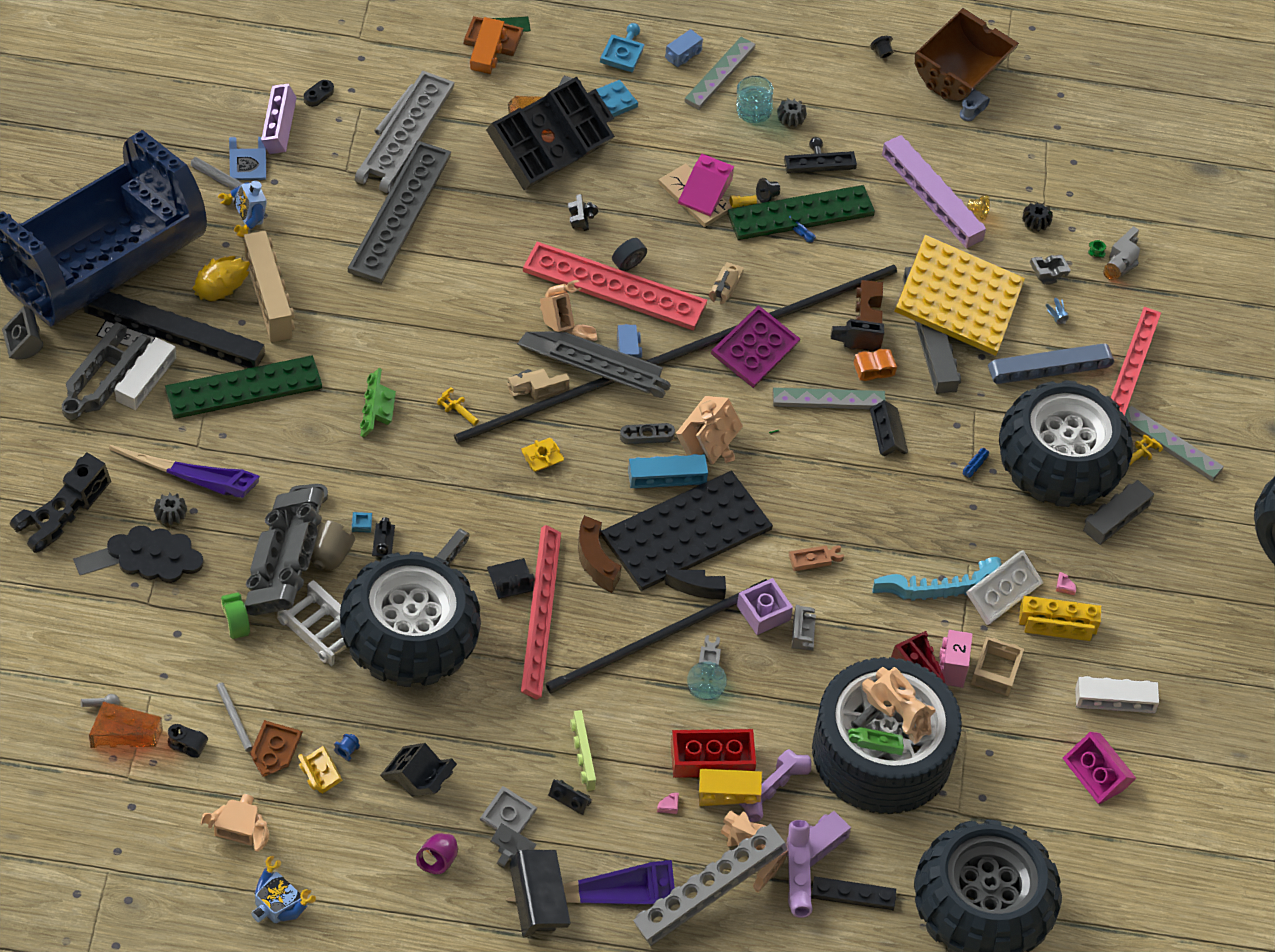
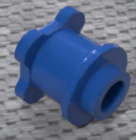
[334,734,360,761]

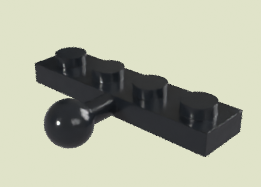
[784,137,857,174]

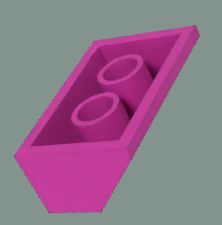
[1062,732,1137,804]

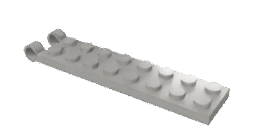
[354,71,454,193]

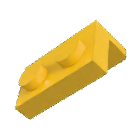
[298,746,343,794]

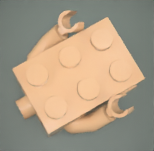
[676,396,743,464]

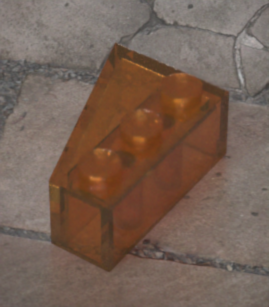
[89,702,163,748]

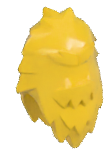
[192,256,250,301]

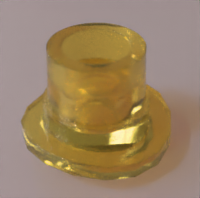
[967,195,990,220]

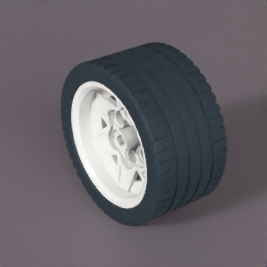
[812,657,962,814]

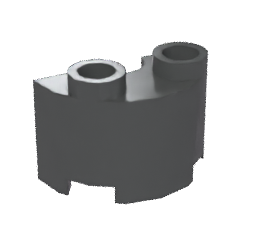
[1029,255,1071,285]

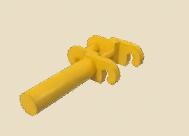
[437,387,479,426]
[1129,435,1163,466]

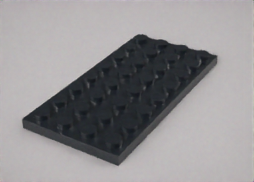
[601,470,773,591]

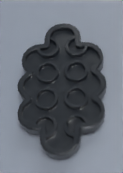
[107,525,204,583]

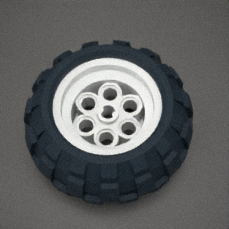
[999,380,1133,507]
[340,551,481,687]

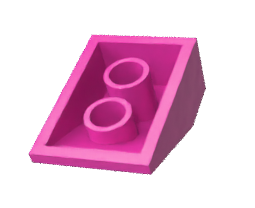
[678,154,734,217]

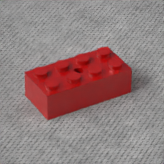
[670,729,756,778]

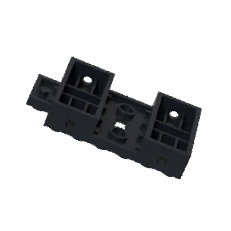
[486,77,615,190]

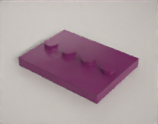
[711,305,801,388]

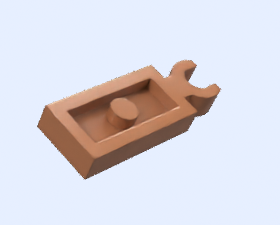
[789,545,844,571]

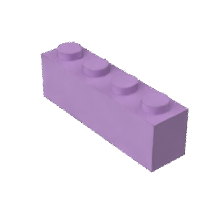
[261,84,297,154]

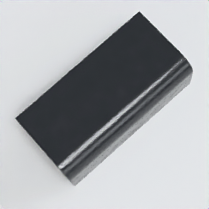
[509,849,571,938]

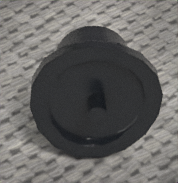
[870,35,894,59]
[756,178,780,203]

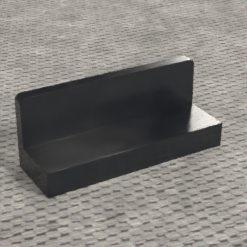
[870,400,908,457]

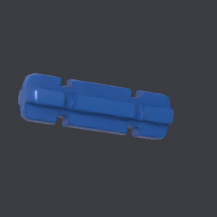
[789,216,816,242]
[962,448,989,478]

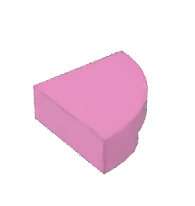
[1056,572,1076,595]
[657,793,679,814]

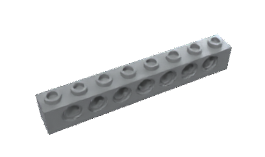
[633,824,787,946]

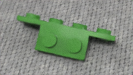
[360,368,396,438]

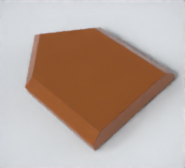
[250,720,303,777]

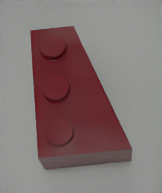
[891,631,946,684]

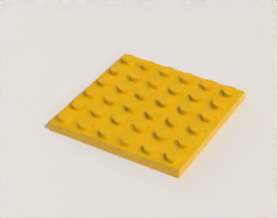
[894,235,1025,356]

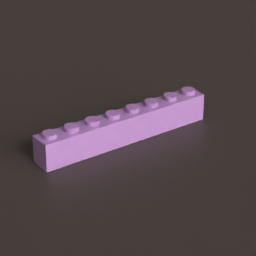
[882,135,986,248]

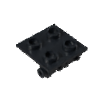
[487,558,534,599]

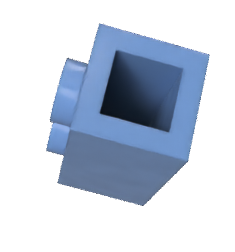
[665,29,703,67]
[617,324,642,359]

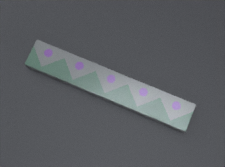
[684,37,755,110]
[773,387,886,409]
[1125,406,1224,481]

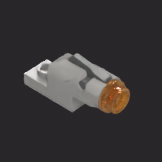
[1103,226,1140,281]

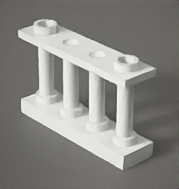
[277,580,345,666]

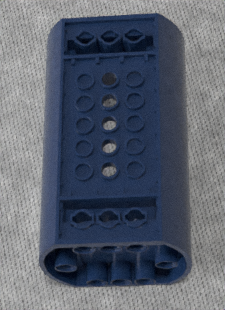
[0,130,207,327]

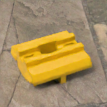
[521,438,564,472]

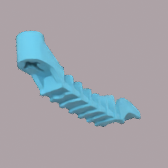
[872,557,1002,601]

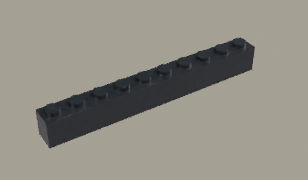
[84,292,265,368]

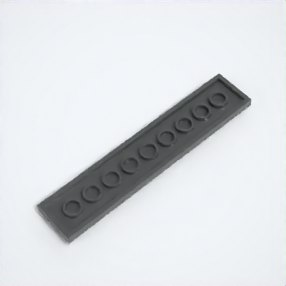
[348,141,451,284]

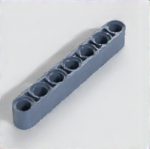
[988,344,1114,384]

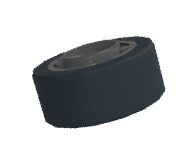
[612,238,647,271]

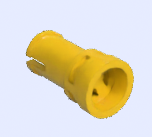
[729,195,757,208]

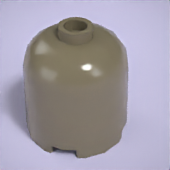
[310,520,355,570]

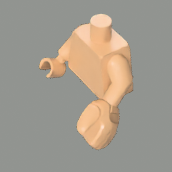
[540,280,597,342]
[200,794,269,852]

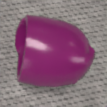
[416,833,459,874]

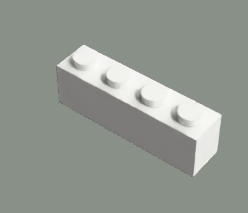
[114,338,176,410]
[1075,676,1159,713]

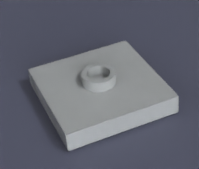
[480,786,537,834]

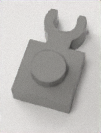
[698,635,721,670]

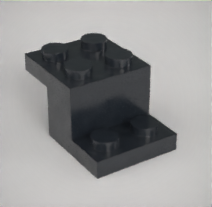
[380,743,457,797]

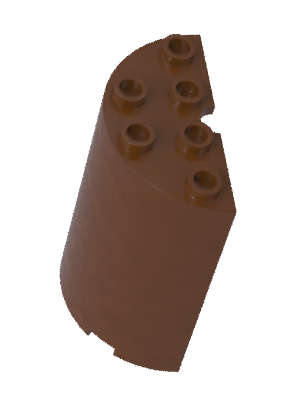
[914,8,1019,100]

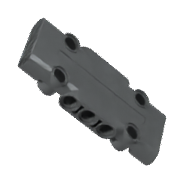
[244,487,324,616]

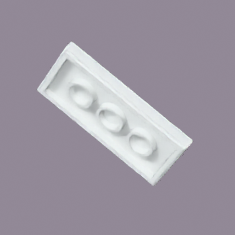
[966,550,1044,625]

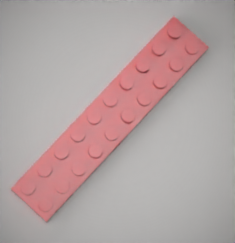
[523,242,707,331]

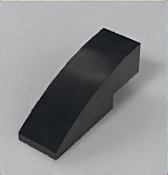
[665,570,726,600]

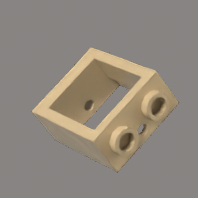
[971,636,1024,697]

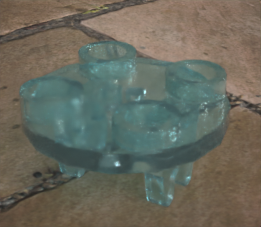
[687,661,727,700]

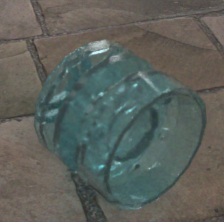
[736,76,773,123]

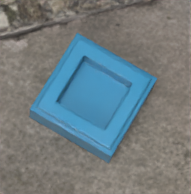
[352,512,372,533]

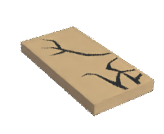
[658,163,732,227]

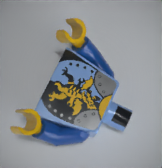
[218,181,267,237]
[251,856,316,923]

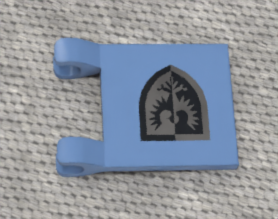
[229,137,266,180]

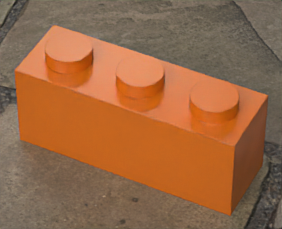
[470,17,507,74]

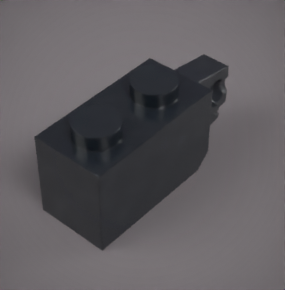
[830,319,885,352]

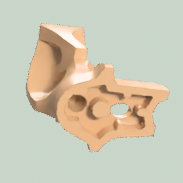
[862,667,936,744]
[721,811,788,893]

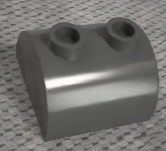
[2,306,43,360]

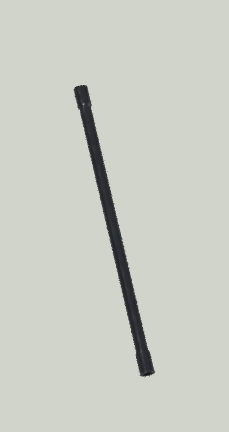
[545,579,767,694]

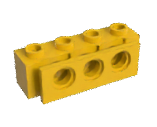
[1019,596,1101,641]

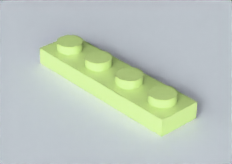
[570,710,596,791]

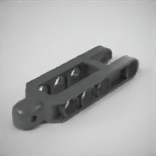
[62,322,151,420]

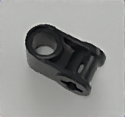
[168,724,208,758]

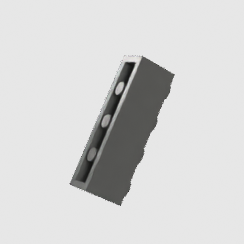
[1083,480,1154,545]

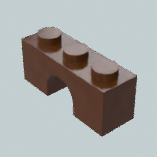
[855,280,883,323]

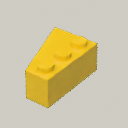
[699,769,762,807]

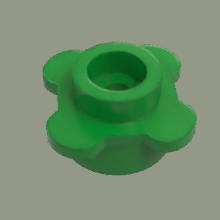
[1088,240,1107,258]

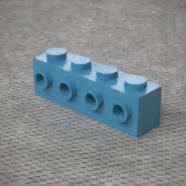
[628,454,708,488]

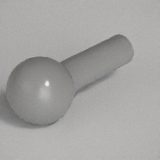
[80,694,120,710]

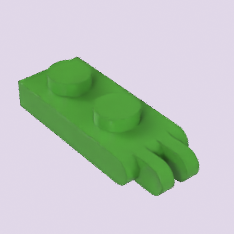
[848,727,904,755]

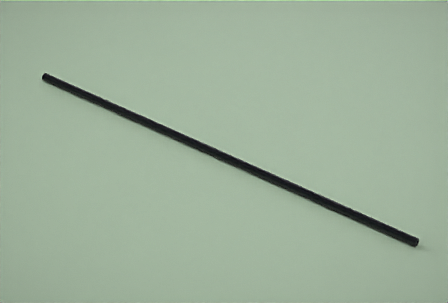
[454,264,897,443]

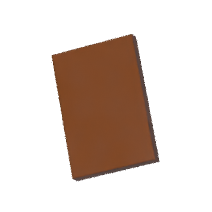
[463,16,523,56]

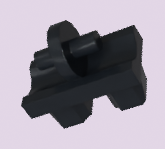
[568,194,598,231]

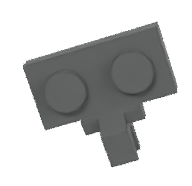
[490,823,537,868]

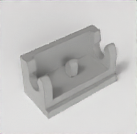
[791,605,816,651]

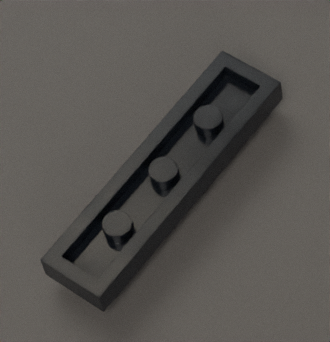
[811,876,897,911]

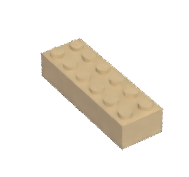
[244,231,295,343]

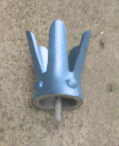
[1046,298,1069,324]

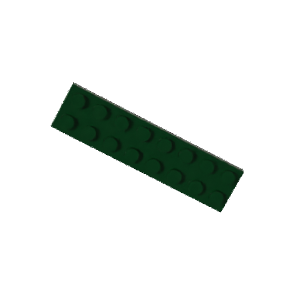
[727,185,875,240]
[165,355,322,419]

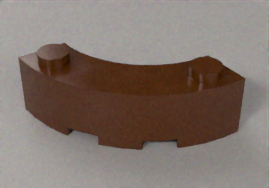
[578,515,622,593]

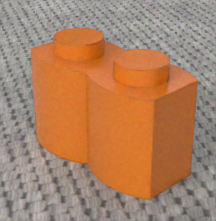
[854,349,897,381]

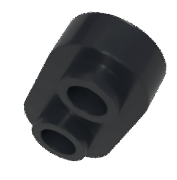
[304,80,334,107]

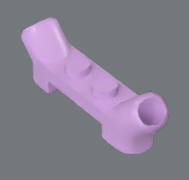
[739,749,811,822]
[787,820,812,918]

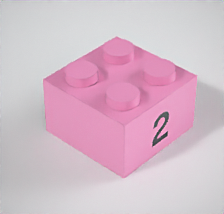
[939,630,972,688]

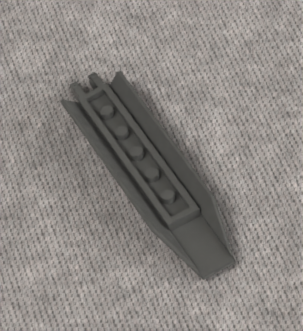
[517,331,671,398]

